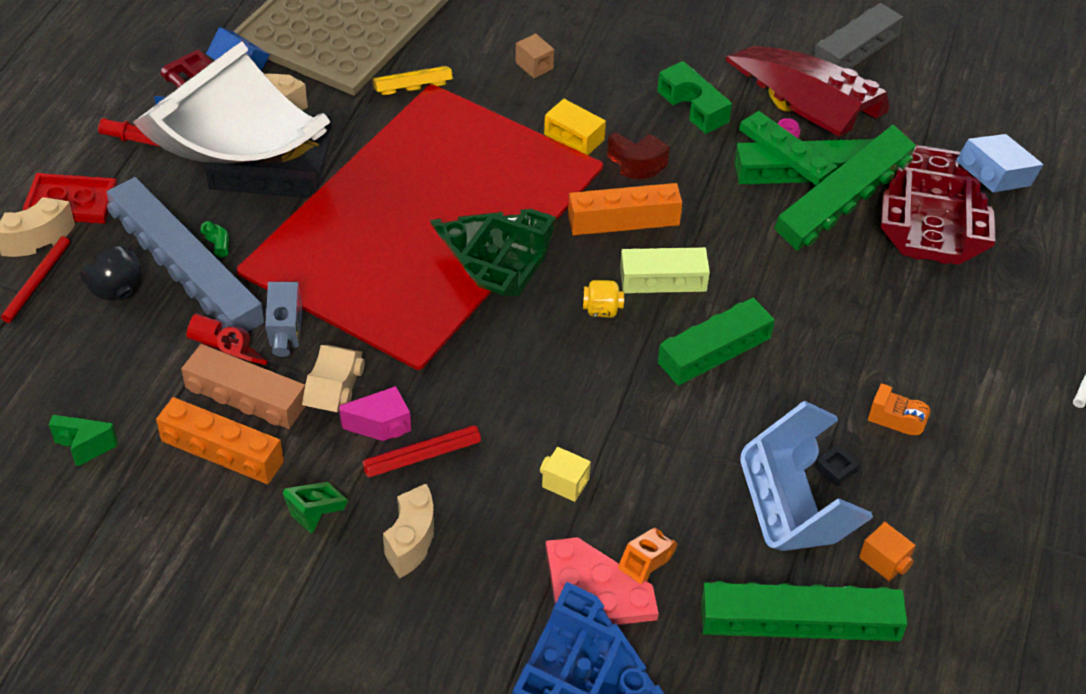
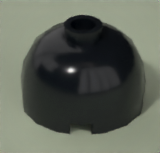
[80,246,141,300]

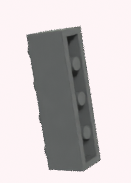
[814,3,903,69]

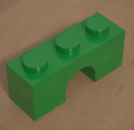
[657,61,732,134]

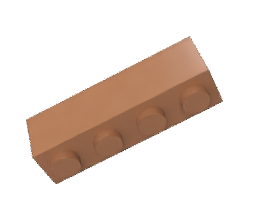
[181,344,305,429]

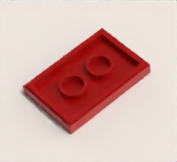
[22,173,118,224]

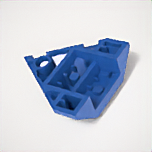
[512,582,664,694]

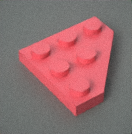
[546,537,659,625]

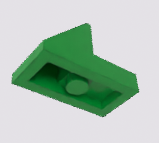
[49,415,118,466]
[283,482,348,533]

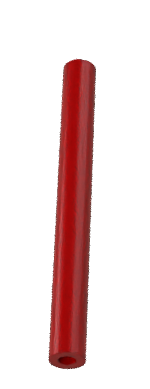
[0,236,70,323]

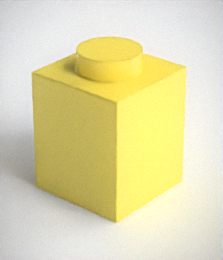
[540,447,591,502]

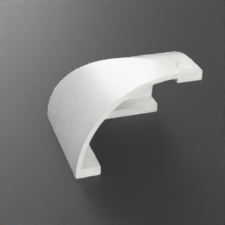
[133,42,330,164]

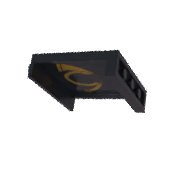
[205,111,333,198]

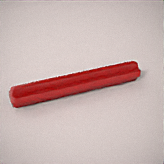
[362,425,481,477]

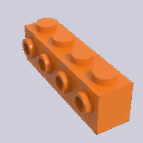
[568,183,683,236]
[156,397,284,484]

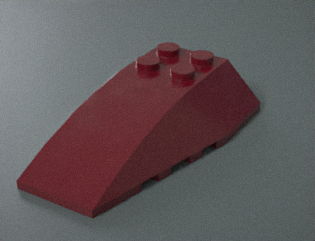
[725,46,889,137]
[881,145,995,265]

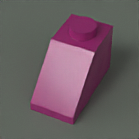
[339,386,411,441]

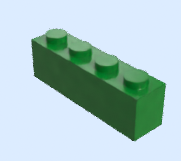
[658,297,775,386]

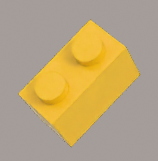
[544,99,606,155]

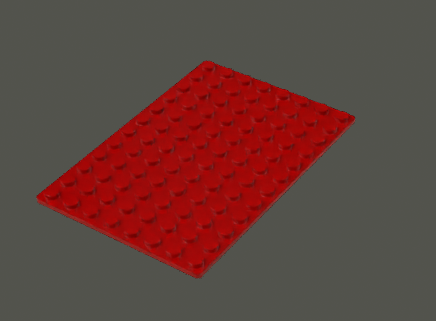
[237,84,603,370]

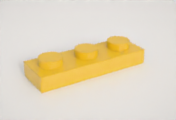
[372,66,453,95]

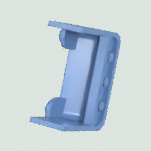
[740,401,873,551]

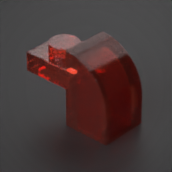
[607,132,670,179]

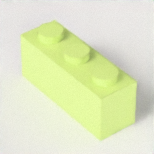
[620,248,710,293]

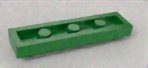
[739,111,838,186]

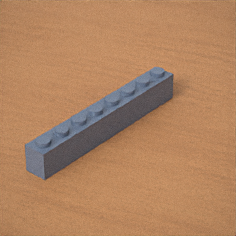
[106,177,264,339]

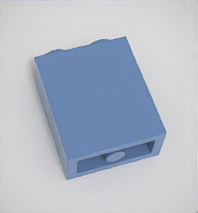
[956,134,1044,192]

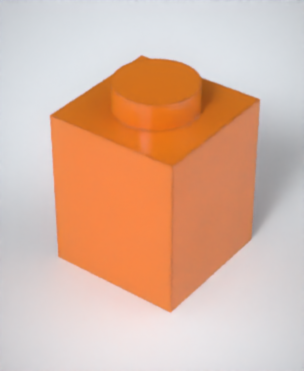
[859,522,916,582]

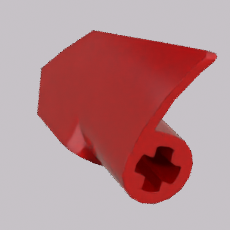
[186,314,267,365]

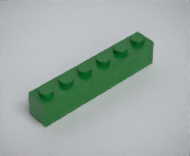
[774,125,916,251]
[734,139,898,184]
[701,581,907,641]

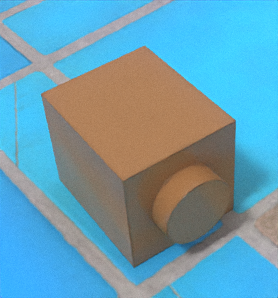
[516,34,554,78]

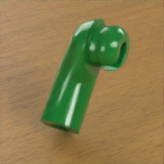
[200,221,229,257]

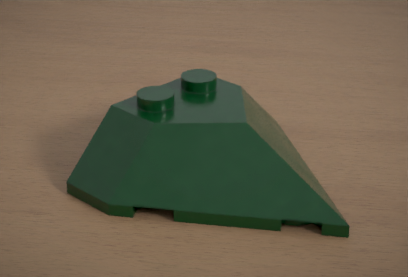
[430,209,556,296]

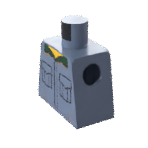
[266,282,304,357]

